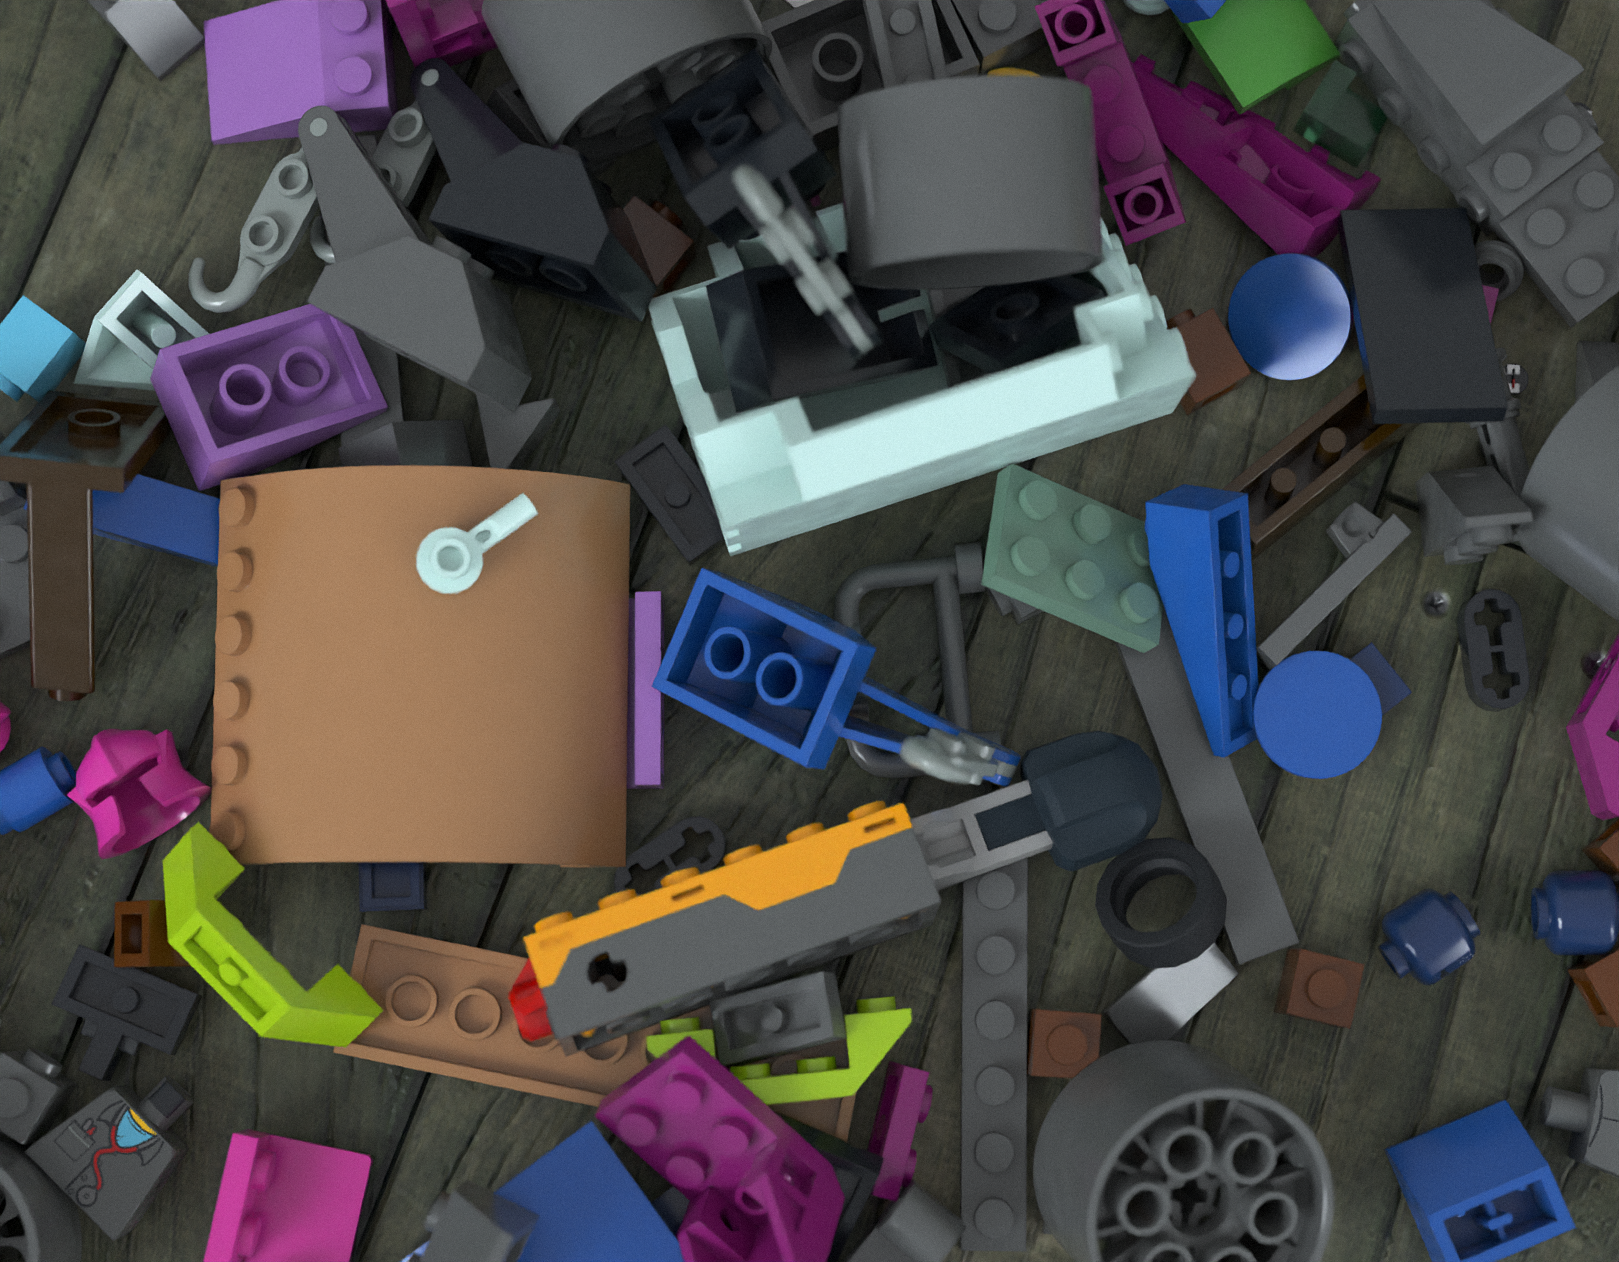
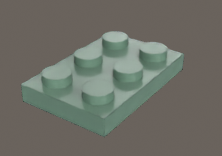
[981,463,1163,653]

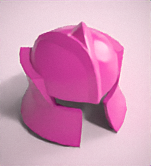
[67,729,212,859]

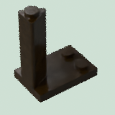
[0,390,172,701]

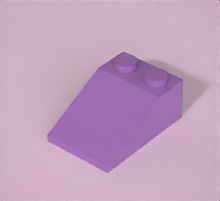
[204,0,398,145]
[150,304,388,491]

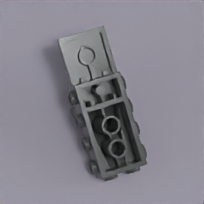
[1334,0,1619,328]

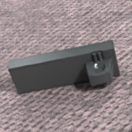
[1256,501,1412,672]

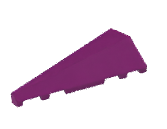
[1132,54,1382,257]

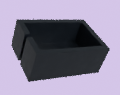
[706,251,938,413]

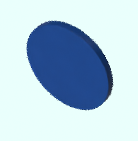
[1228,253,1353,380]
[1252,651,1382,779]

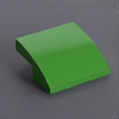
[1172,0,1340,115]

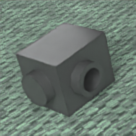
[0,1047,77,1144]

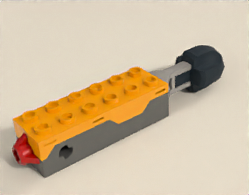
[508,731,1163,1057]

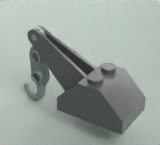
[188,106,532,412]

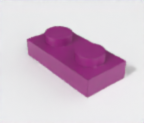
[867,1060,933,1201]

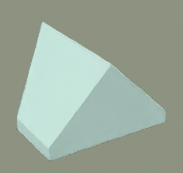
[74,270,209,391]

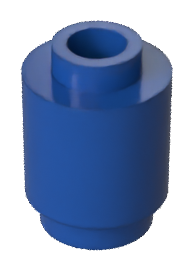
[0,747,76,835]

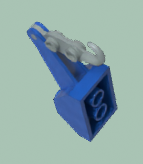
[651,568,1022,787]

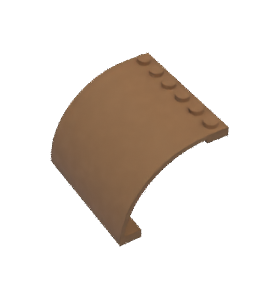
[209,465,630,868]

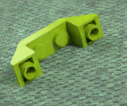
[163,822,384,1047]
[646,996,912,1105]

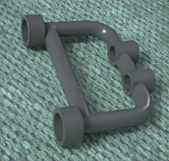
[834,541,1001,783]

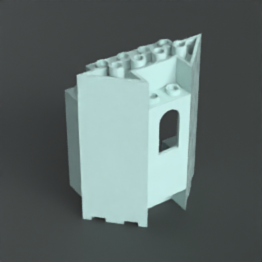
[648,203,1196,556]

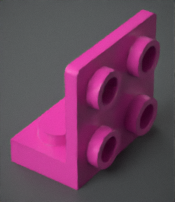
[204,1129,373,1262]

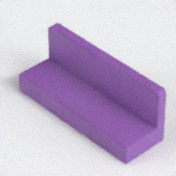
[627,591,665,789]

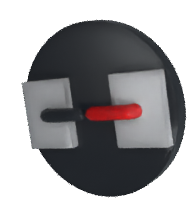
[1504,364,1529,395]

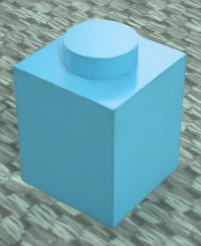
[0,295,86,402]

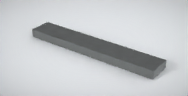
[1114,606,1299,965]

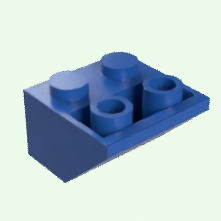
[1384,1099,1576,1262]

